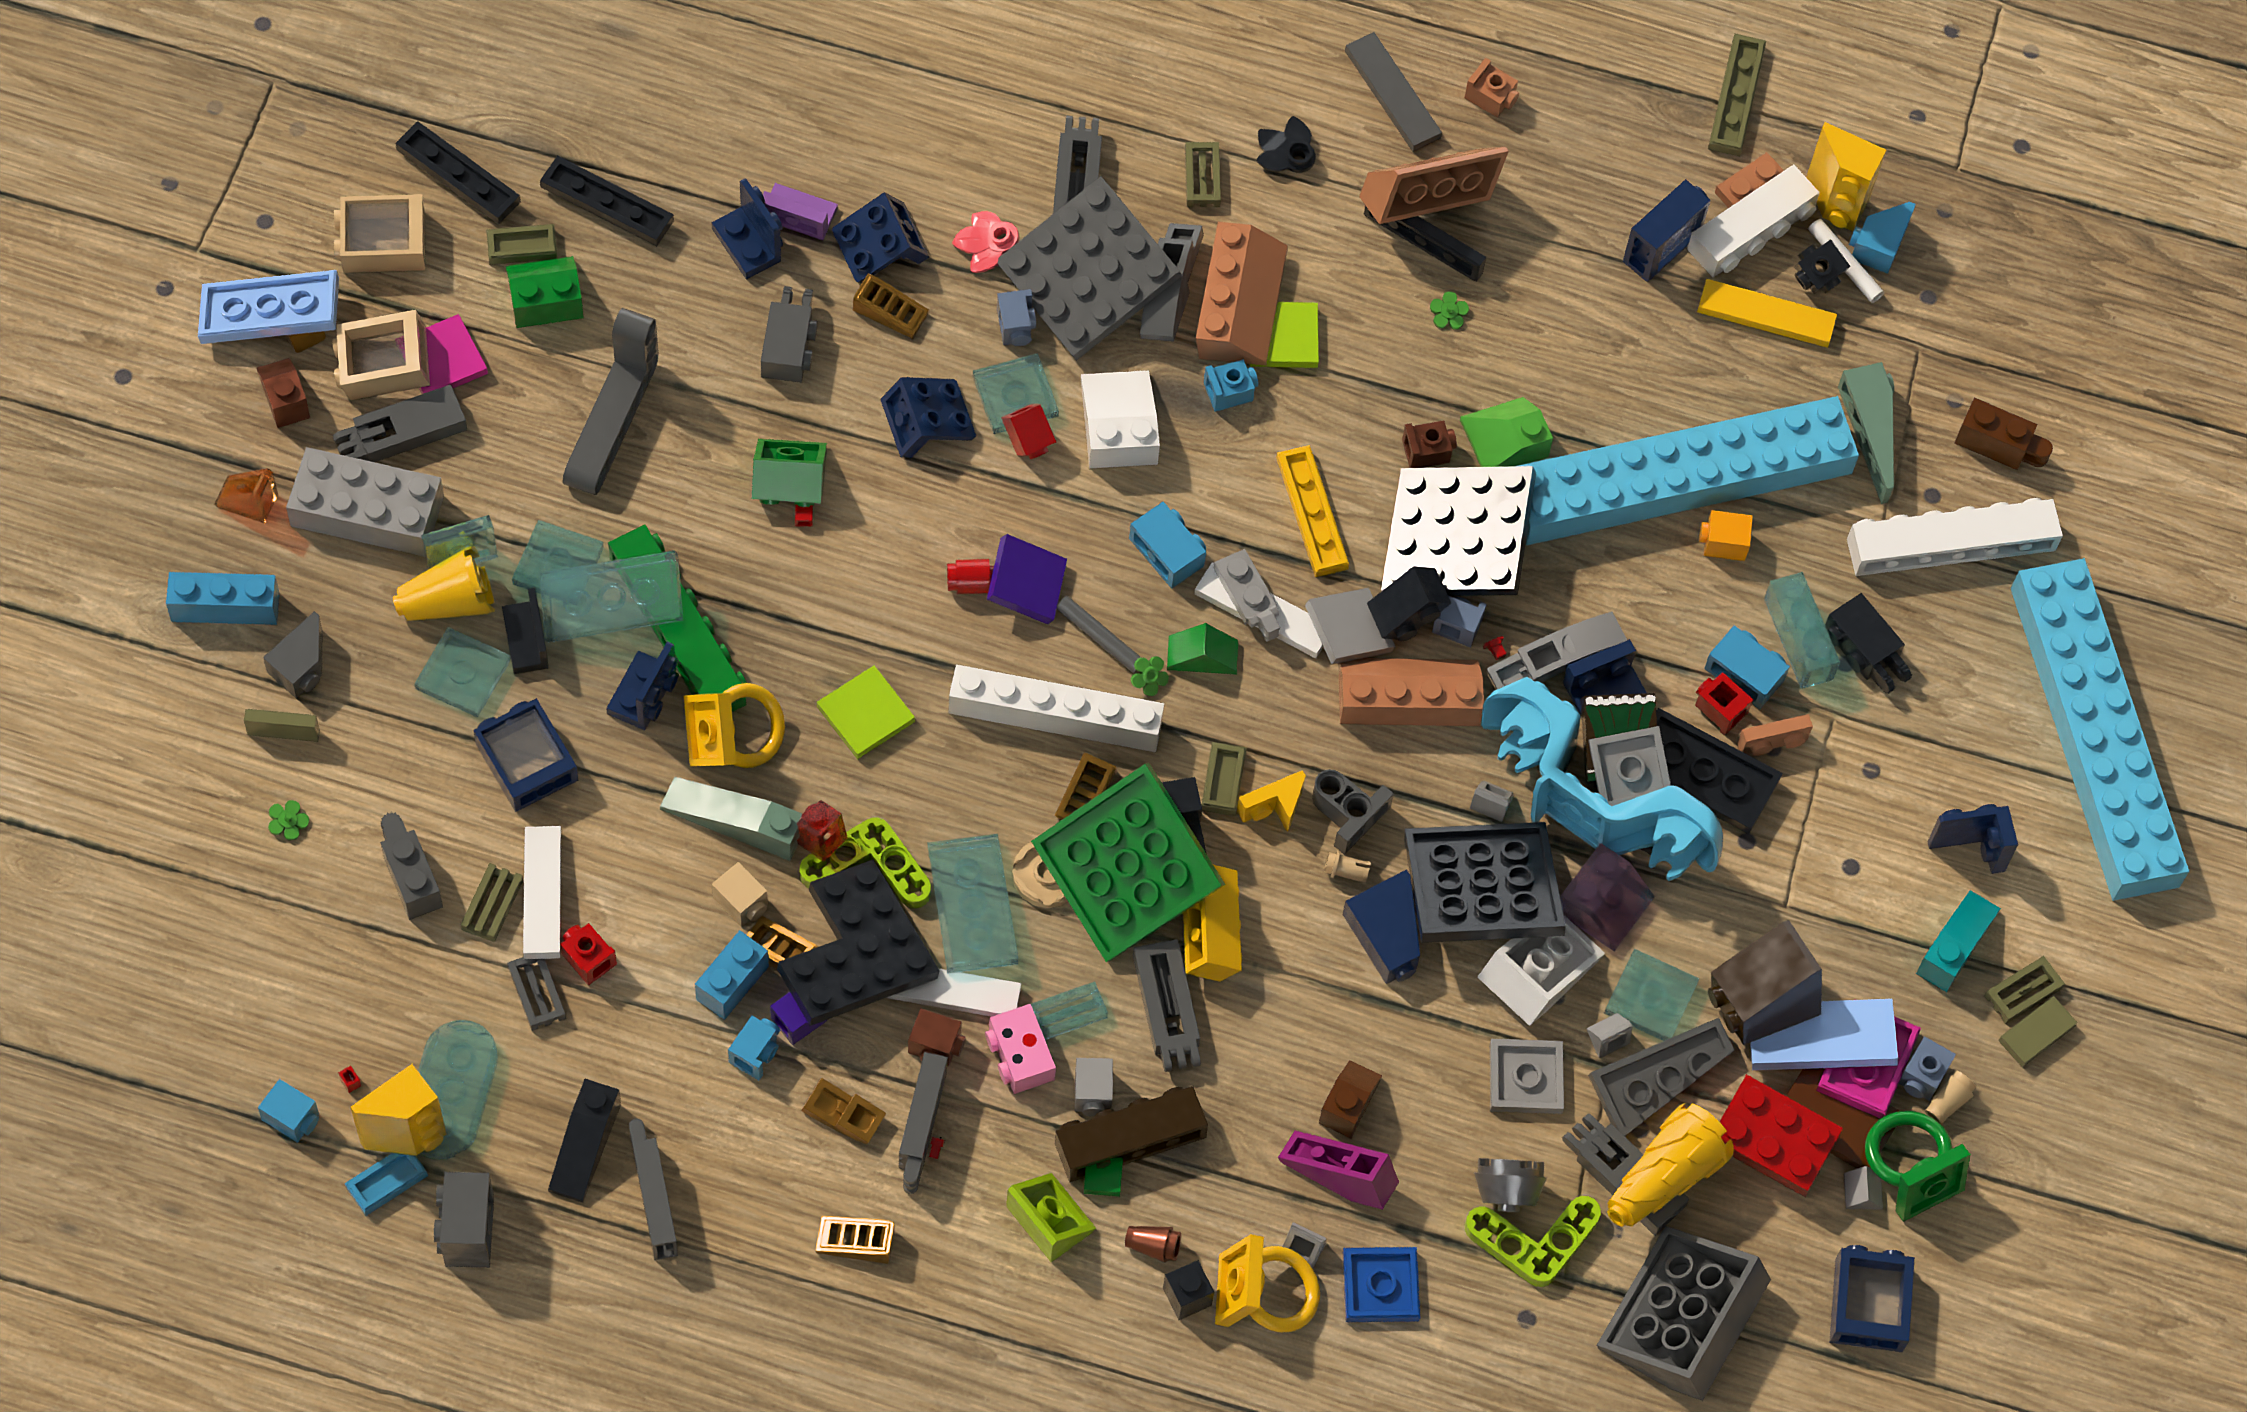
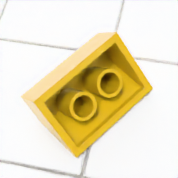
[1806,122,1887,231]
[351,1064,447,1156]

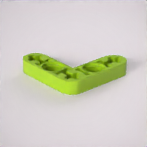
[800,817,931,908]
[1465,1196,1601,1287]

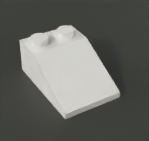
[1081,370,1160,469]
[1478,915,1605,1026]

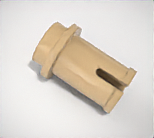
[1324,850,1371,884]

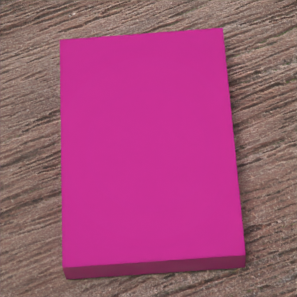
[1816,999,1921,1119]

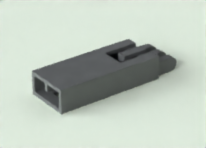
[1053,115,1102,214]
[333,385,467,462]
[1133,939,1201,1072]
[899,1052,948,1194]
[1562,1114,1689,1236]
[629,1118,678,1260]

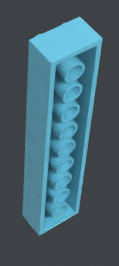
[1518,396,1859,546]
[2011,558,2189,901]

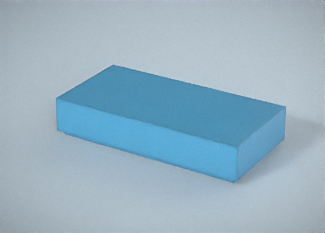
[345,1153,428,1216]

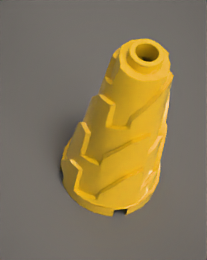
[1607,1103,1734,1227]

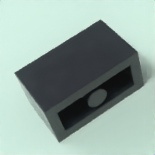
[1367,566,1451,642]

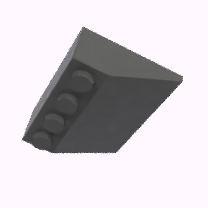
[1596,1226,1771,1401]

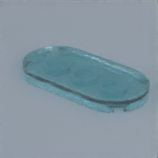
[418,1020,498,1160]

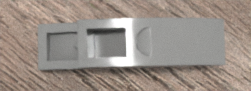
[1487,612,1627,690]

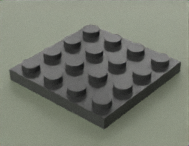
[997,176,1183,361]

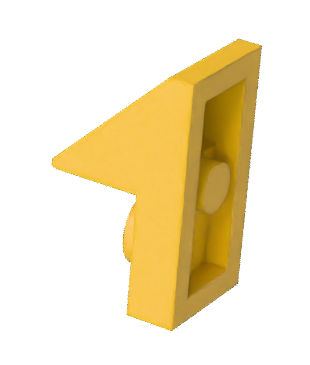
[1237,770,1306,832]

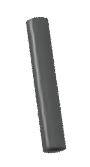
[1056,596,1141,674]

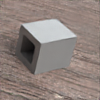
[1075,1058,1113,1116]

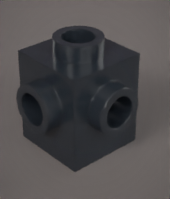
[1794,239,1850,294]

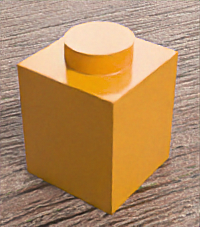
[1699,510,1753,561]

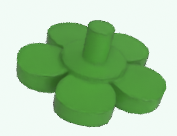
[1430,291,1469,329]
[1131,656,1169,696]
[268,800,309,840]

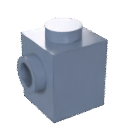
[1898,1036,1956,1101]

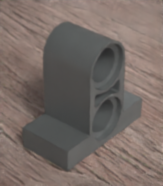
[1312,769,1394,855]

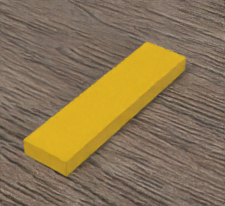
[1697,279,1837,348]
[1276,445,1349,577]

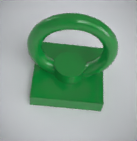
[1865,1111,1971,1222]

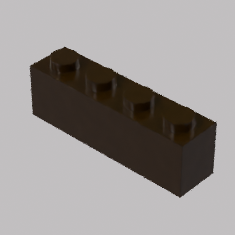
[1055,1086,1208,1183]

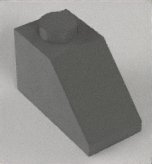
[263,611,323,699]

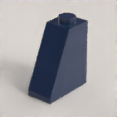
[1342,869,1420,984]

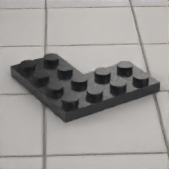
[1640,708,1783,855]
[777,859,940,1026]

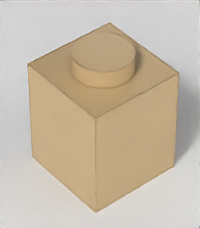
[712,862,768,927]

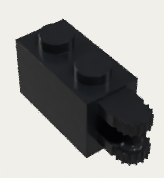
[1823,593,1912,694]

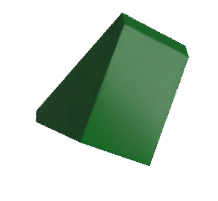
[1167,623,1238,675]

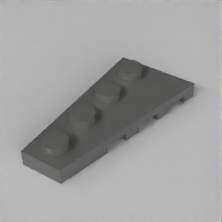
[1588,1018,1734,1136]

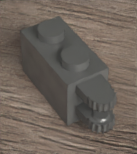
[761,286,818,383]
[380,812,443,920]

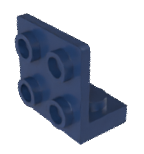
[711,178,783,280]
[832,192,929,284]
[880,377,976,458]
[1563,639,1647,715]
[606,641,679,731]
[1927,804,2018,874]

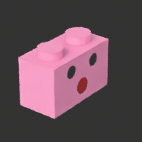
[985,1004,1056,1094]

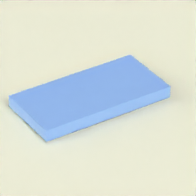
[198,270,339,344]
[1750,999,1898,1071]

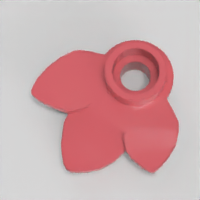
[952,211,1019,273]

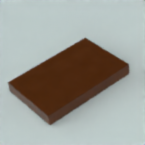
[1786,1068,1899,1169]

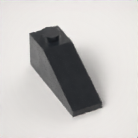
[548,1078,621,1203]

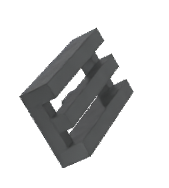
[507,957,566,1031]

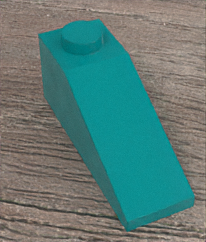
[1916,890,2001,993]

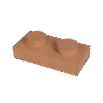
[1715,152,1784,208]
[1737,714,1813,756]

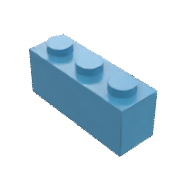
[166,572,280,625]

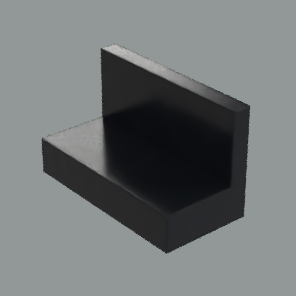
[502,588,549,674]

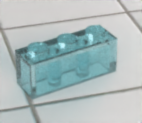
[1764,572,1840,689]

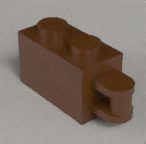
[1954,397,2053,470]

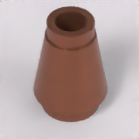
[1125,1226,1182,1263]

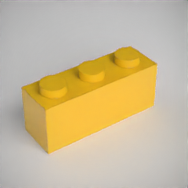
[1183,864,1242,982]

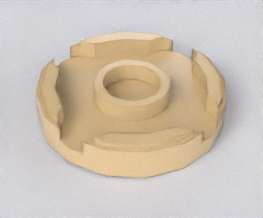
[1012,842,1068,908]

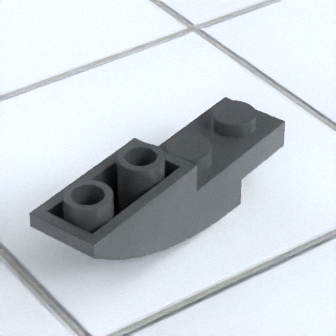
[1140,223,1204,341]

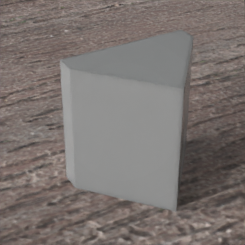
[1469,780,1514,822]
[1586,1013,1632,1058]
[1844,1166,1883,1210]
[1282,1222,1326,1268]

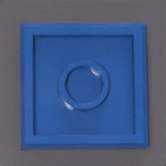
[1342,1247,1420,1322]

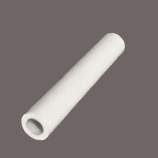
[1808,219,1884,303]

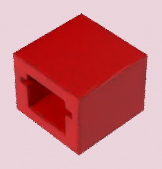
[795,505,813,527]
[338,1065,361,1093]

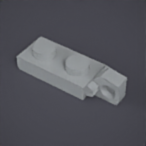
[1213,549,1280,642]

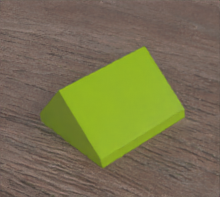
[1006,1173,1096,1262]

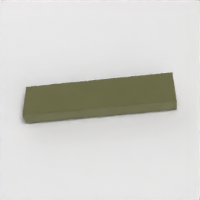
[1708,33,1766,157]

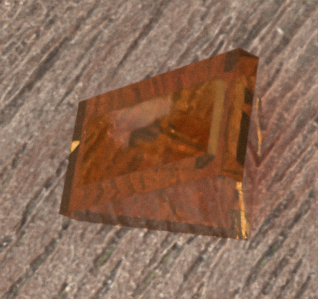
[214,468,278,523]

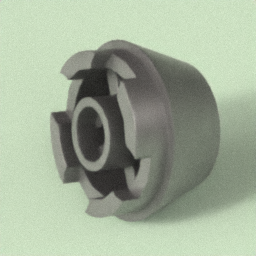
[1474,1158,1547,1212]

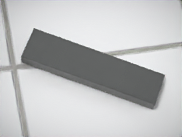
[1345,32,1442,152]

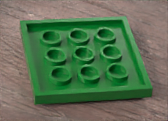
[1031,763,1225,962]

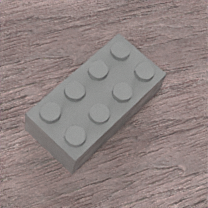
[286,447,444,557]

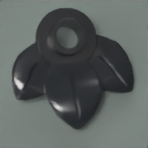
[1256,116,1316,173]

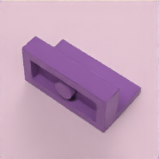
[763,183,838,240]

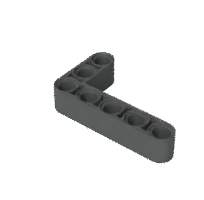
[562,308,659,495]

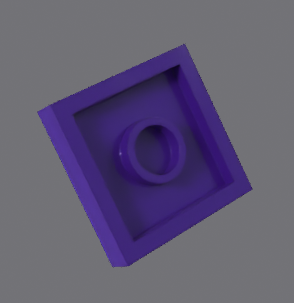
[987,534,1067,624]

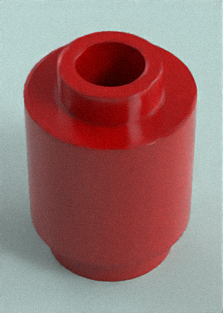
[947,559,994,595]

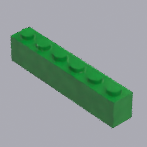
[608,524,747,712]

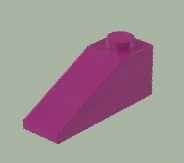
[1278,1130,1399,1210]

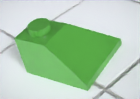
[1460,397,1553,467]

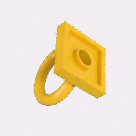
[683,683,785,768]
[1215,1234,1320,1333]

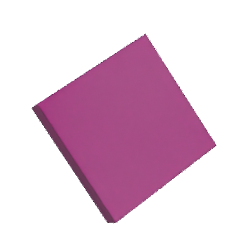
[396,314,488,394]

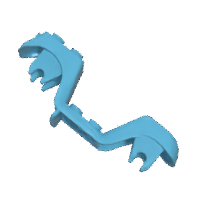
[1481,677,1723,881]

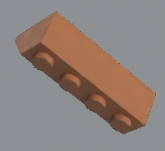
[1359,147,1509,224]
[1196,222,1288,366]
[1338,658,1484,726]

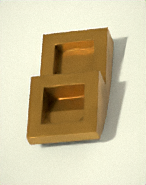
[801,1078,886,1145]

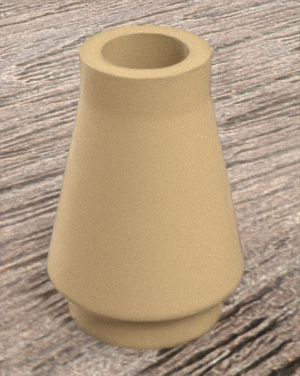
[1925,1069,1976,1124]

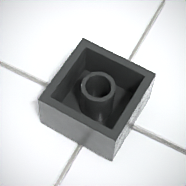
[434,1172,494,1268]

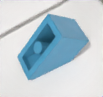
[1849,202,1916,274]

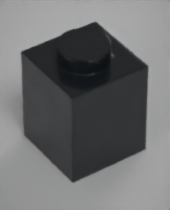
[1163,1260,1214,1320]

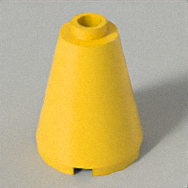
[393,546,495,621]

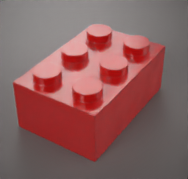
[1719,1074,1843,1198]

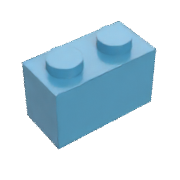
[1129,501,1206,589]
[1704,625,1790,710]
[695,930,769,1020]

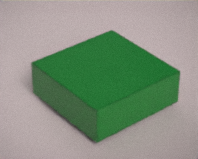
[1084,1158,1123,1197]

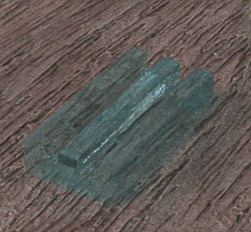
[1031,981,1108,1040]

